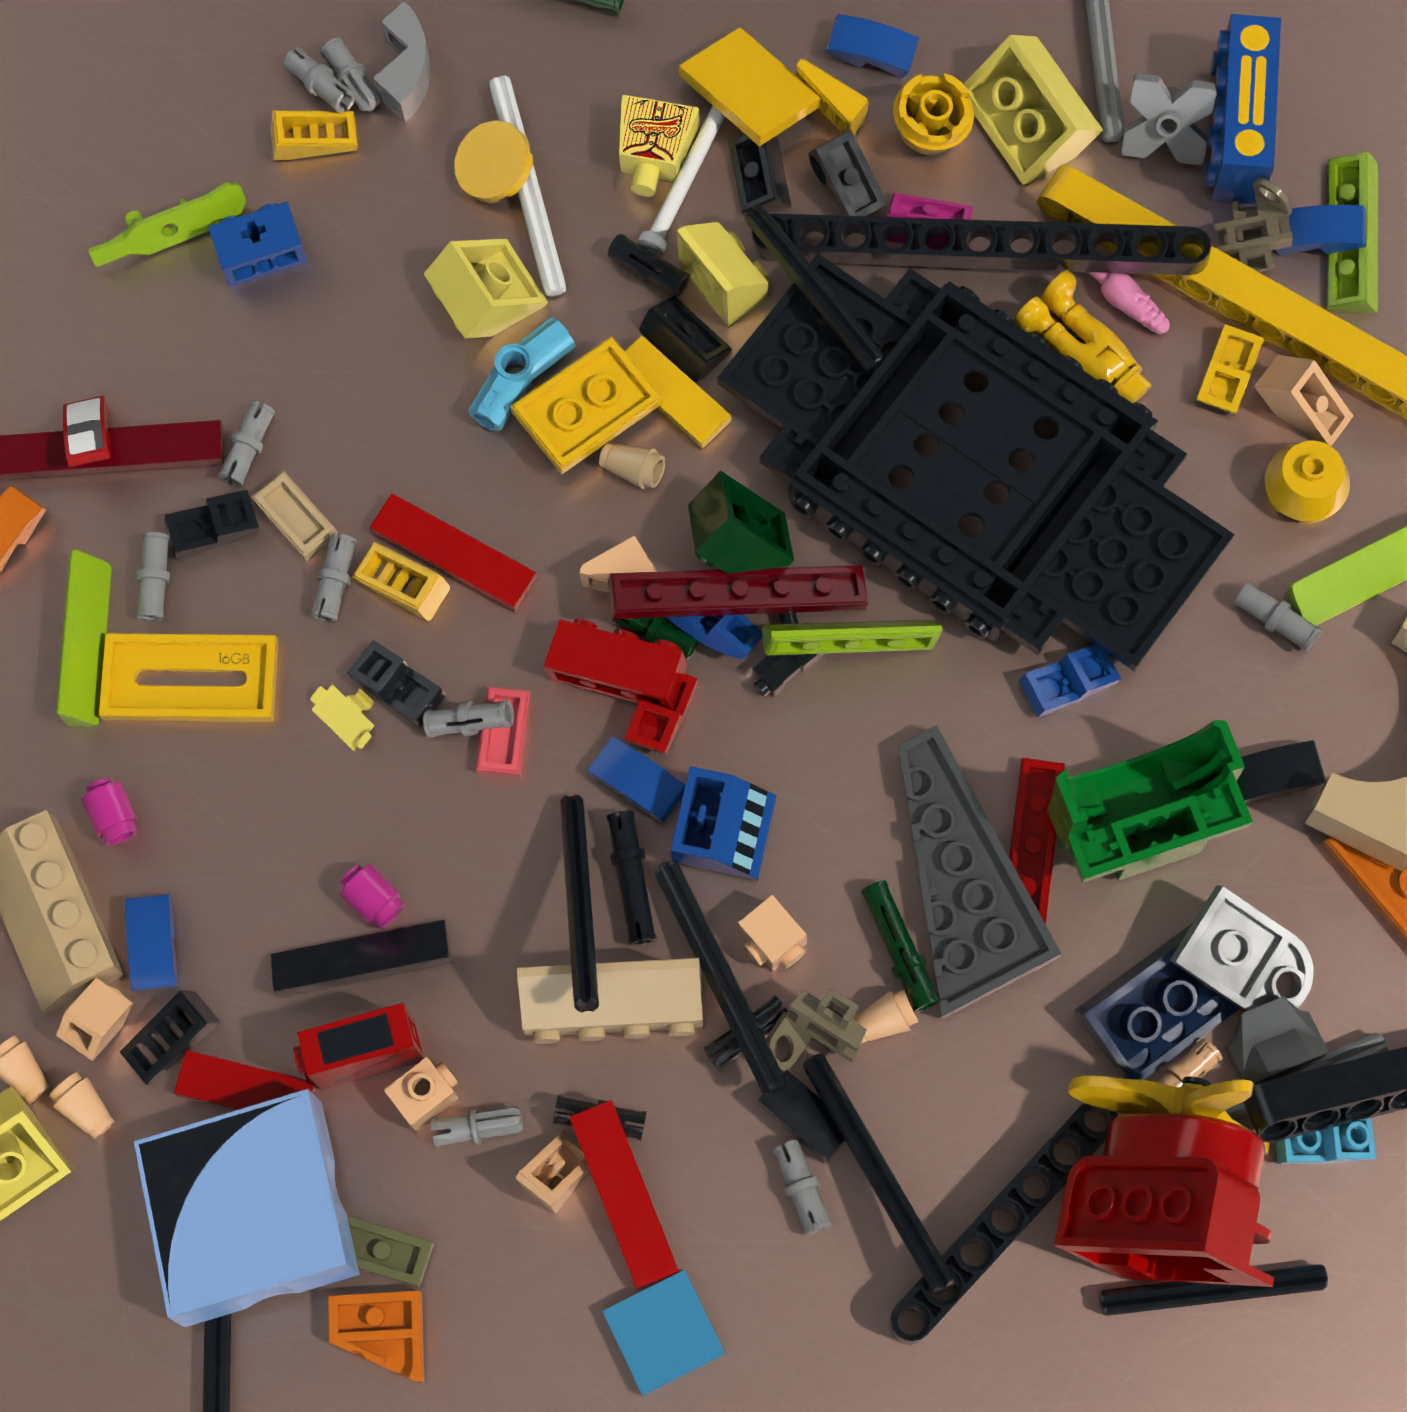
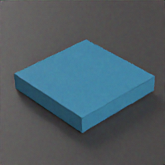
[602,1270,726,1396]

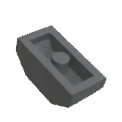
[1225,996,1329,1084]

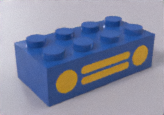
[1205,14,1281,205]

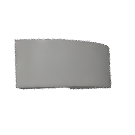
[373,1,431,123]

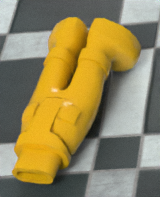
[1013,270,1152,403]

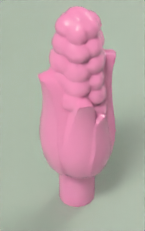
[1088,272,1170,334]

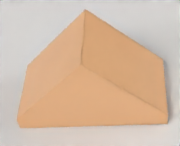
[579,536,657,593]
[515,1130,590,1214]

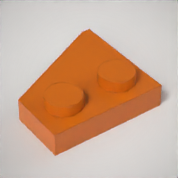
[328,1291,425,1383]

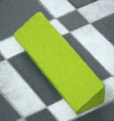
[1327,151,1378,314]
[1285,526,1407,626]
[56,550,112,727]
[762,620,942,655]

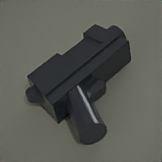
[753,613,824,697]

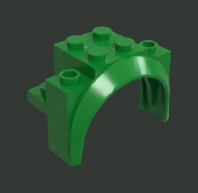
[1047,720,1253,883]

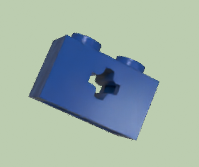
[208,202,308,287]

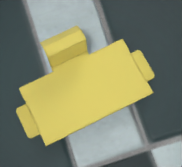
[310,684,375,751]

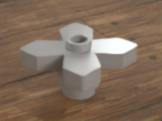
[1121,73,1217,165]

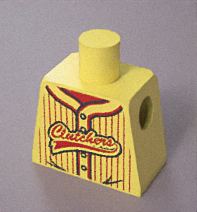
[619,94,700,197]

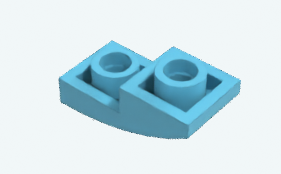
[1276,1118,1376,1164]

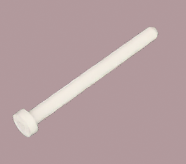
[637,106,725,255]

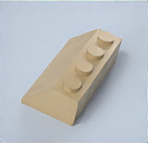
[0,809,125,1014]
[517,958,704,1044]

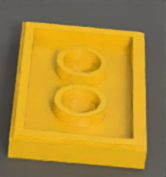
[679,27,821,147]
[511,336,663,475]

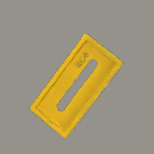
[99,633,279,722]

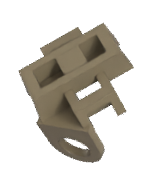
[1214,177,1293,272]
[766,988,867,1071]

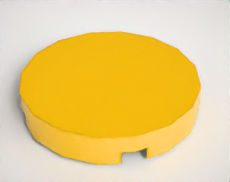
[454,120,533,203]

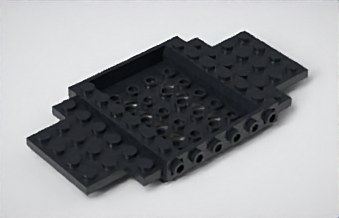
[717,253,1235,672]

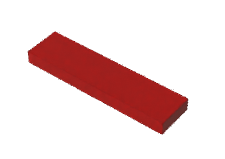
[369,493,537,612]
[1009,758,1065,925]
[569,1099,679,1289]

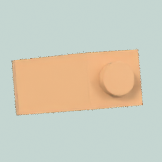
[1254,355,1353,446]

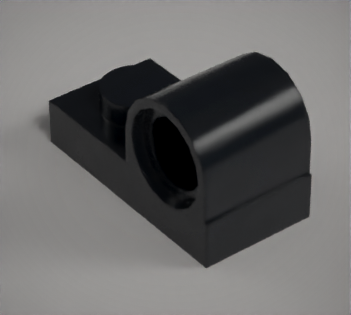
[808,130,888,216]

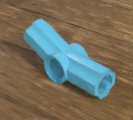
[468,317,575,431]

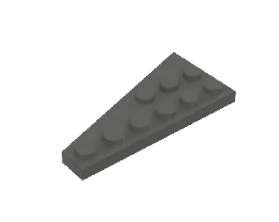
[898,725,1062,1019]

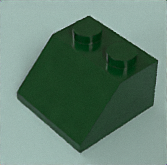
[688,470,794,574]

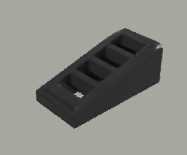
[120,990,220,1085]

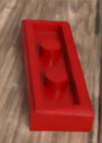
[173,1050,317,1110]

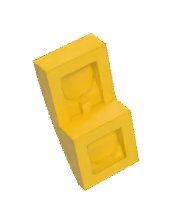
[1196,324,1264,415]

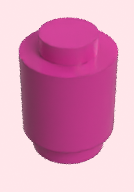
[81,778,138,846]
[340,864,405,929]

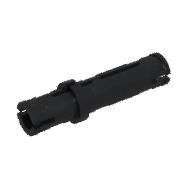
[606,810,657,946]

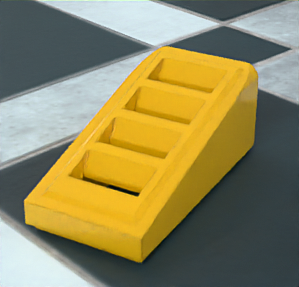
[796,59,869,136]
[270,110,357,160]
[352,542,450,621]

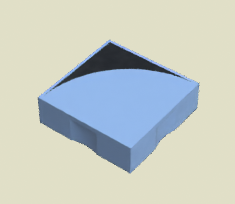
[134,1089,360,1327]

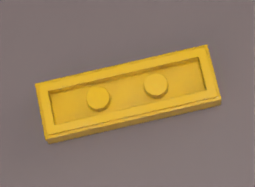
[624,335,732,449]

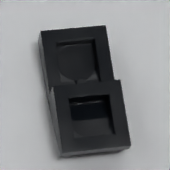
[164,490,259,559]
[347,640,446,728]
[1237,740,1326,804]

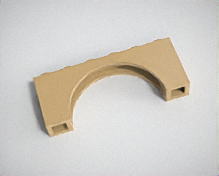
[1305,611,1407,871]

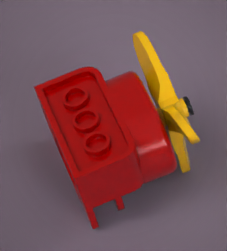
[1054,1076,1274,1287]

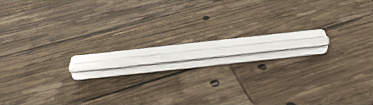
[489,75,566,297]

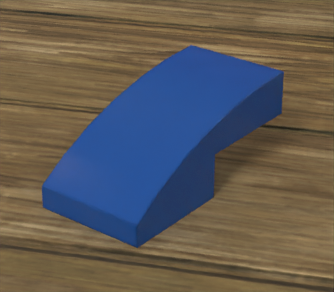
[825,14,919,78]
[1276,205,1366,256]
[667,615,763,660]
[1018,645,1121,718]
[587,736,685,823]
[125,893,179,991]

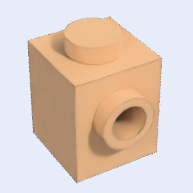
[738,895,807,972]
[56,978,133,1061]
[384,1057,459,1132]

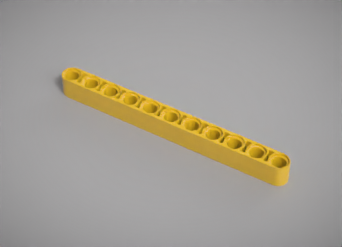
[1036,165,1407,420]

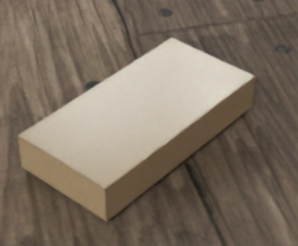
[251,471,338,561]

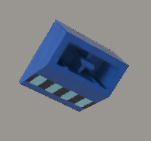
[670,766,776,881]

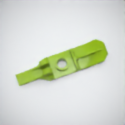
[88,182,247,267]

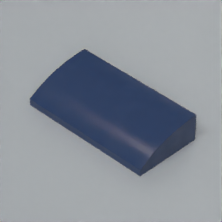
[1074,923,1240,1080]

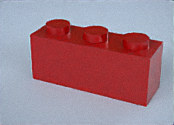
[543,618,688,710]

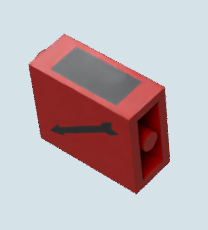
[293,1003,424,1090]

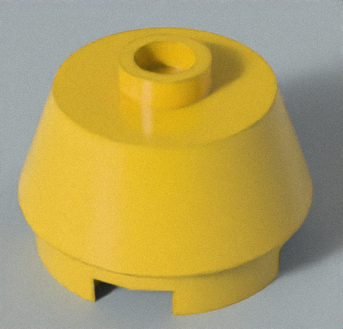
[893,73,974,155]
[1265,440,1350,524]

